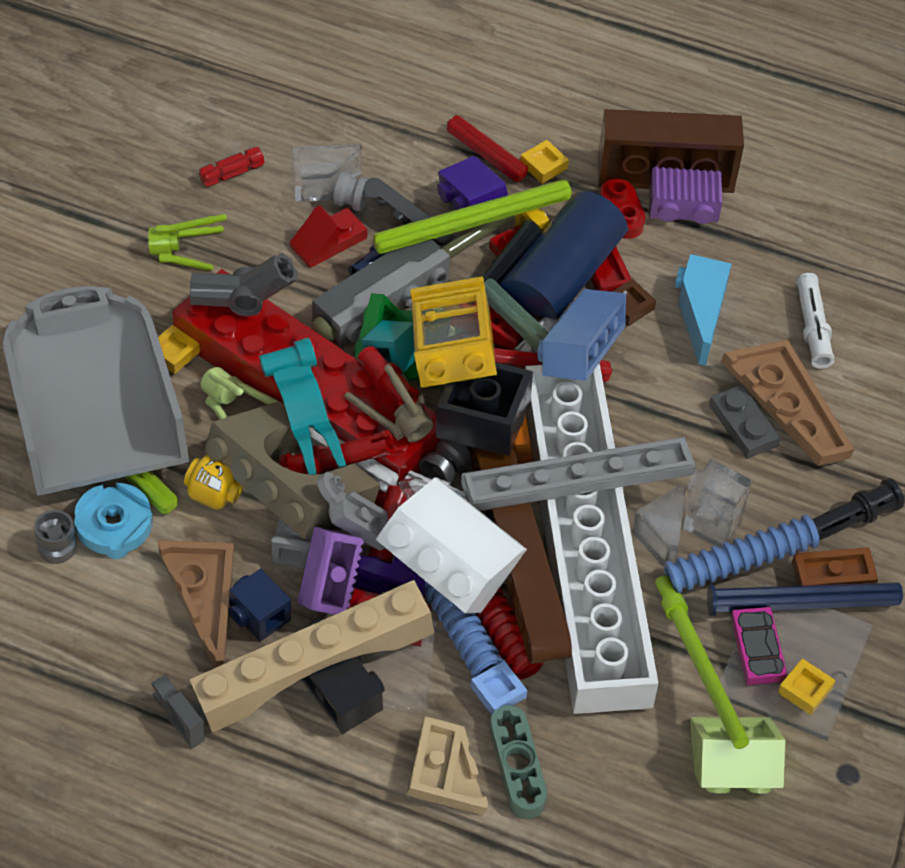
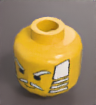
[184,454,243,510]

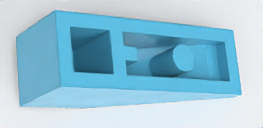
[675,254,732,366]

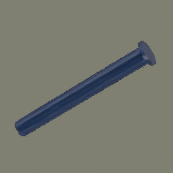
[707,582,903,616]

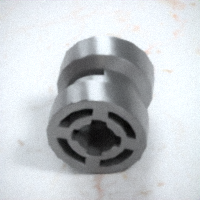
[419,439,472,483]
[34,510,77,564]

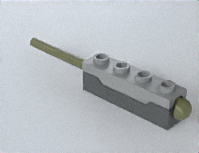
[311,215,515,349]

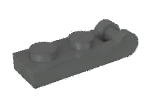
[364,178,455,245]

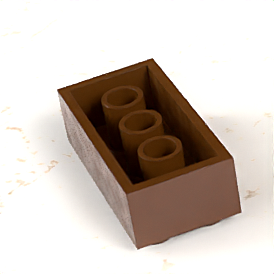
[598,109,744,193]

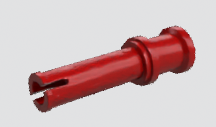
[279,430,395,474]

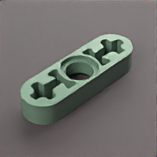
[490,705,547,819]

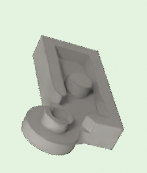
[318,472,389,551]

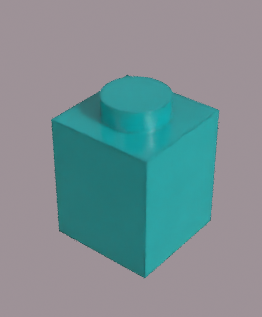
[361,320,415,373]

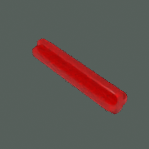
[447,115,528,183]

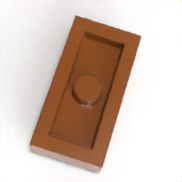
[792,547,878,586]

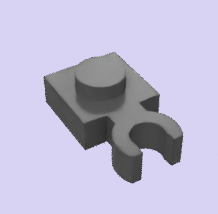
[151,675,206,749]

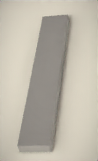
[461,437,696,511]

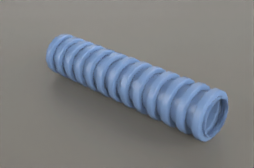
[664,514,819,594]
[424,580,504,678]

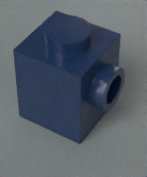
[229,569,291,642]

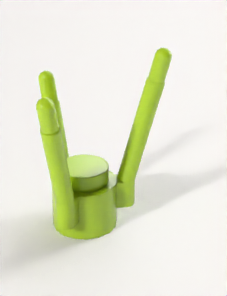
[148,214,227,271]

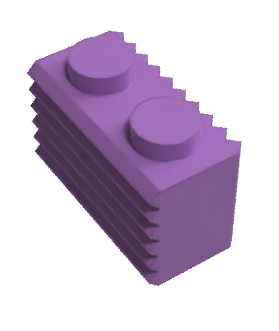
[649,166,722,224]
[297,526,365,615]

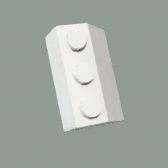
[375,477,527,613]

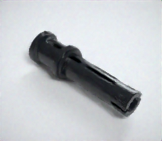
[807,478,904,547]

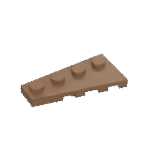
[721,339,854,466]

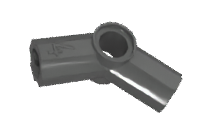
[190,253,298,316]

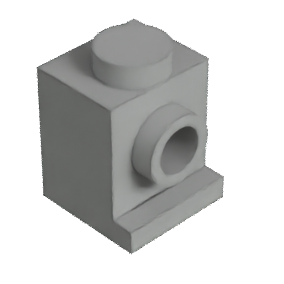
[271,518,312,569]

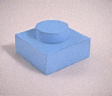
[470,661,527,715]

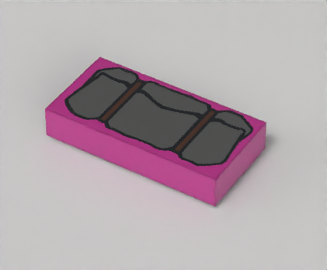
[730,607,788,685]

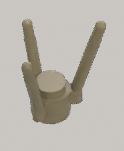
[345,364,433,442]

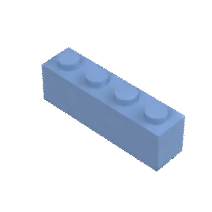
[538,289,626,381]

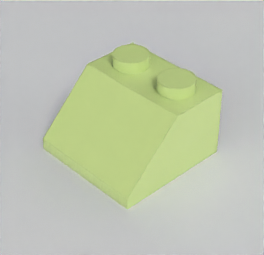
[690,717,785,794]

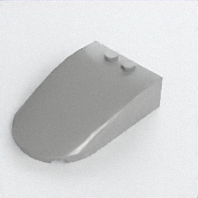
[3,286,189,496]

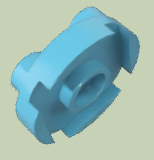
[74,483,153,559]

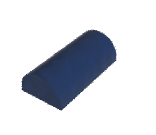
[499,191,629,320]

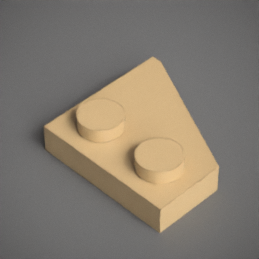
[407,716,488,816]

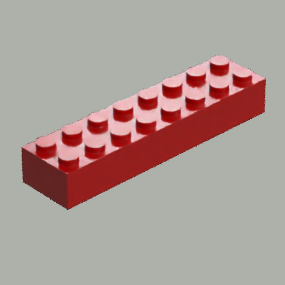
[172,269,442,487]

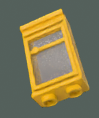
[410,276,497,388]

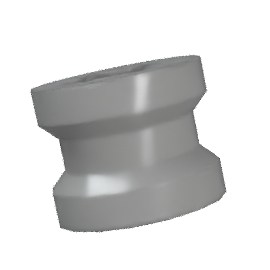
[333,171,370,212]

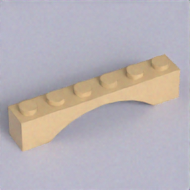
[189,580,434,733]

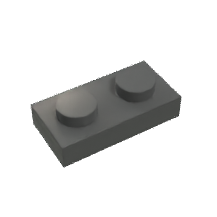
[709,384,781,459]

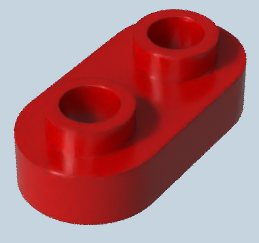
[600,179,646,239]

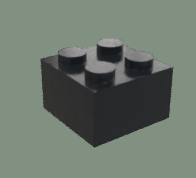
[436,362,533,456]

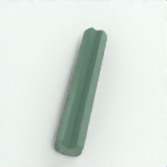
[484,279,549,352]

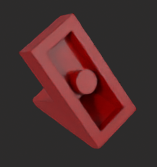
[290,205,368,268]

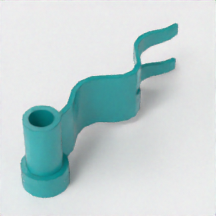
[259,337,346,475]

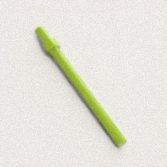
[655,575,749,749]

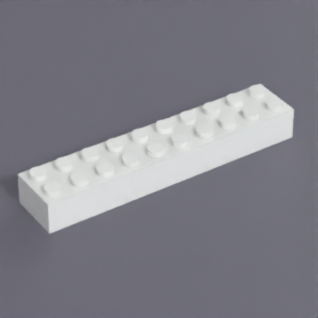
[525,363,659,714]

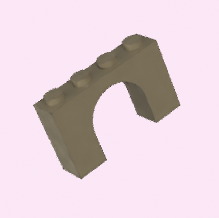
[204,401,380,539]

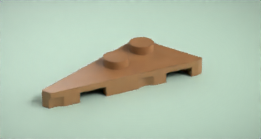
[158,540,234,668]

